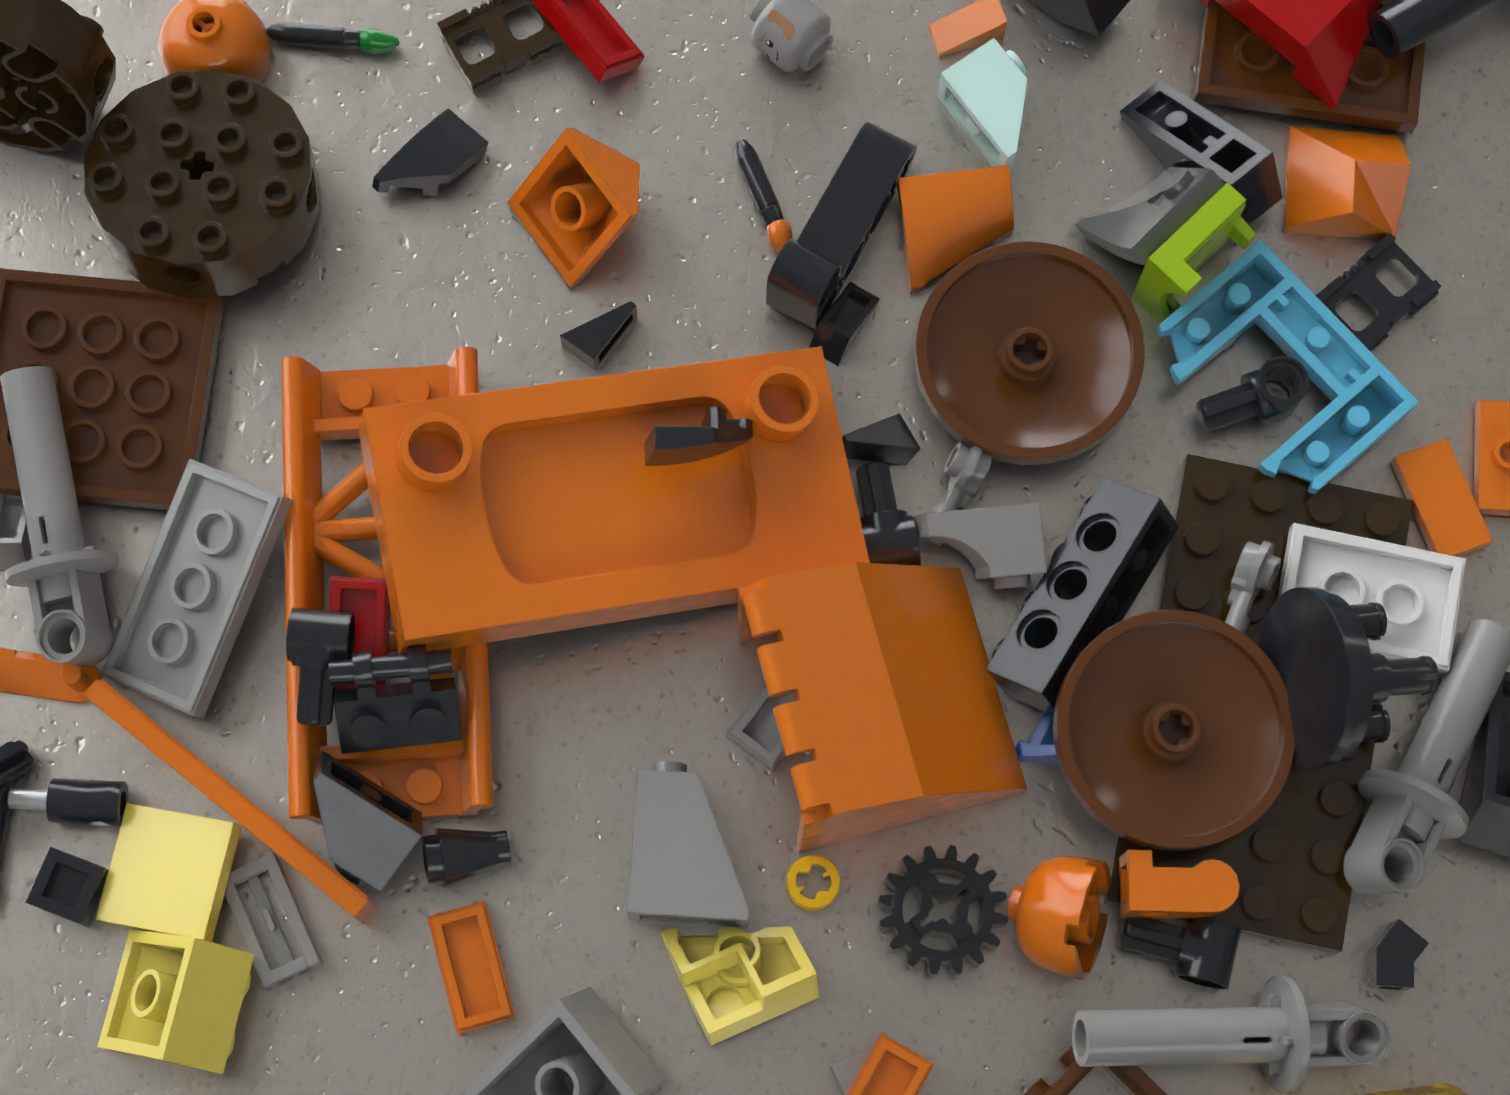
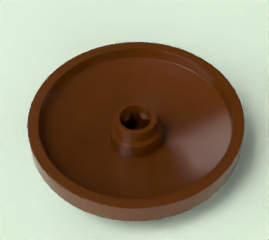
[914,241,1145,465]
[1053,610,1295,851]

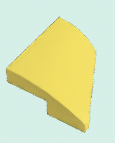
[660,927,820,1046]

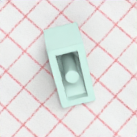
[937,38,1028,174]

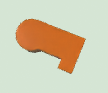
[1119,850,1240,918]

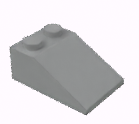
[461,987,667,1095]

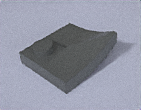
[1073,167,1225,265]

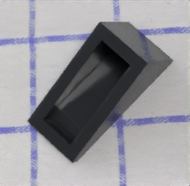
[809,282,880,366]
[560,301,638,370]
[842,413,921,465]

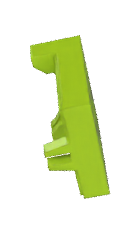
[1131,182,1256,324]

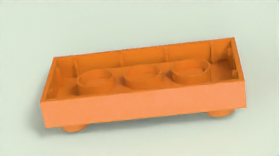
[358,346,870,654]

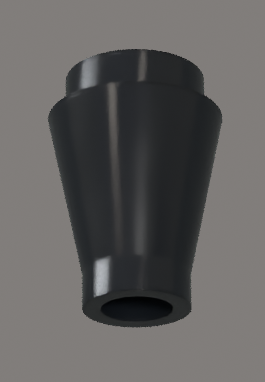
[422,828,511,887]

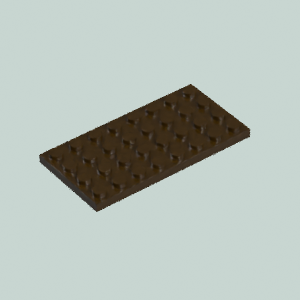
[1103,454,1413,954]

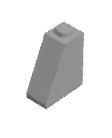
[627,761,749,927]

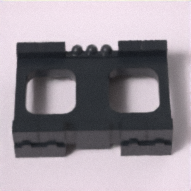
[1315,233,1441,352]

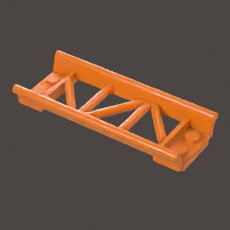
[281,347,494,825]

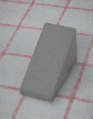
[0,494,31,571]

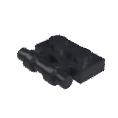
[328,645,462,754]

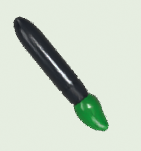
[266,22,400,54]

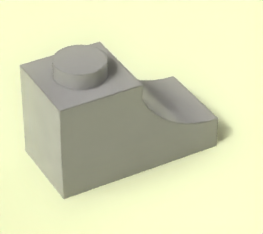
[913,503,1047,589]

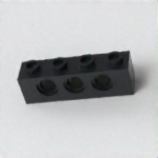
[986,478,1179,715]

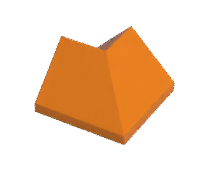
[1283,125,1411,241]
[507,128,640,288]

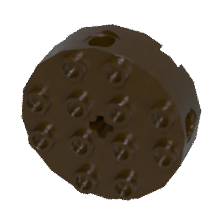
[0,0,116,152]
[84,70,319,299]

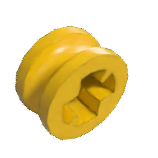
[786,855,840,912]

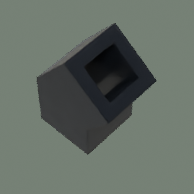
[1368,919,1429,991]

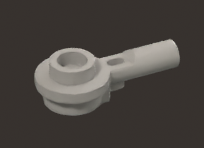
[923,442,993,547]
[1225,541,1281,634]

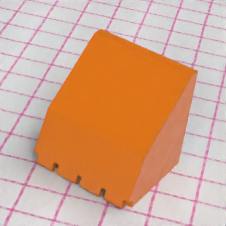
[737,562,1027,854]

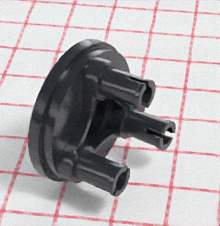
[1259,587,1439,769]

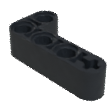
[766,121,917,330]

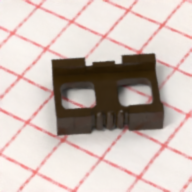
[437,0,563,95]

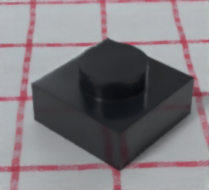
[25,847,108,927]

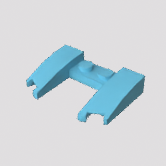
[1157,239,1419,494]

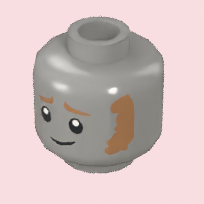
[750,0,833,72]

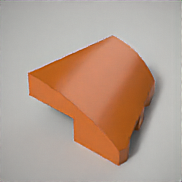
[897,165,1014,294]

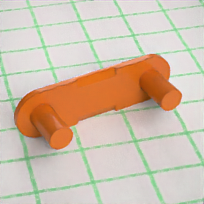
[0,648,102,703]

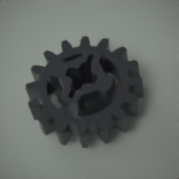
[877,845,1008,977]

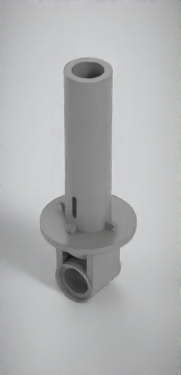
[0,366,119,666]
[1343,619,1510,894]
[1072,976,1392,1094]

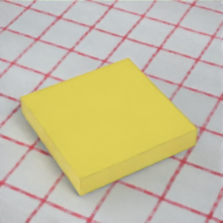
[95,803,242,942]

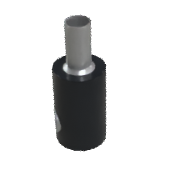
[8,778,128,826]

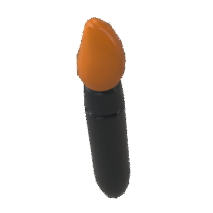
[734,139,793,254]

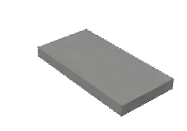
[100,459,293,719]

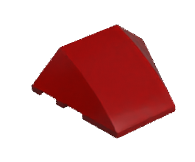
[1199,0,1381,110]

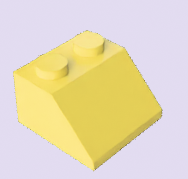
[97,929,255,1075]

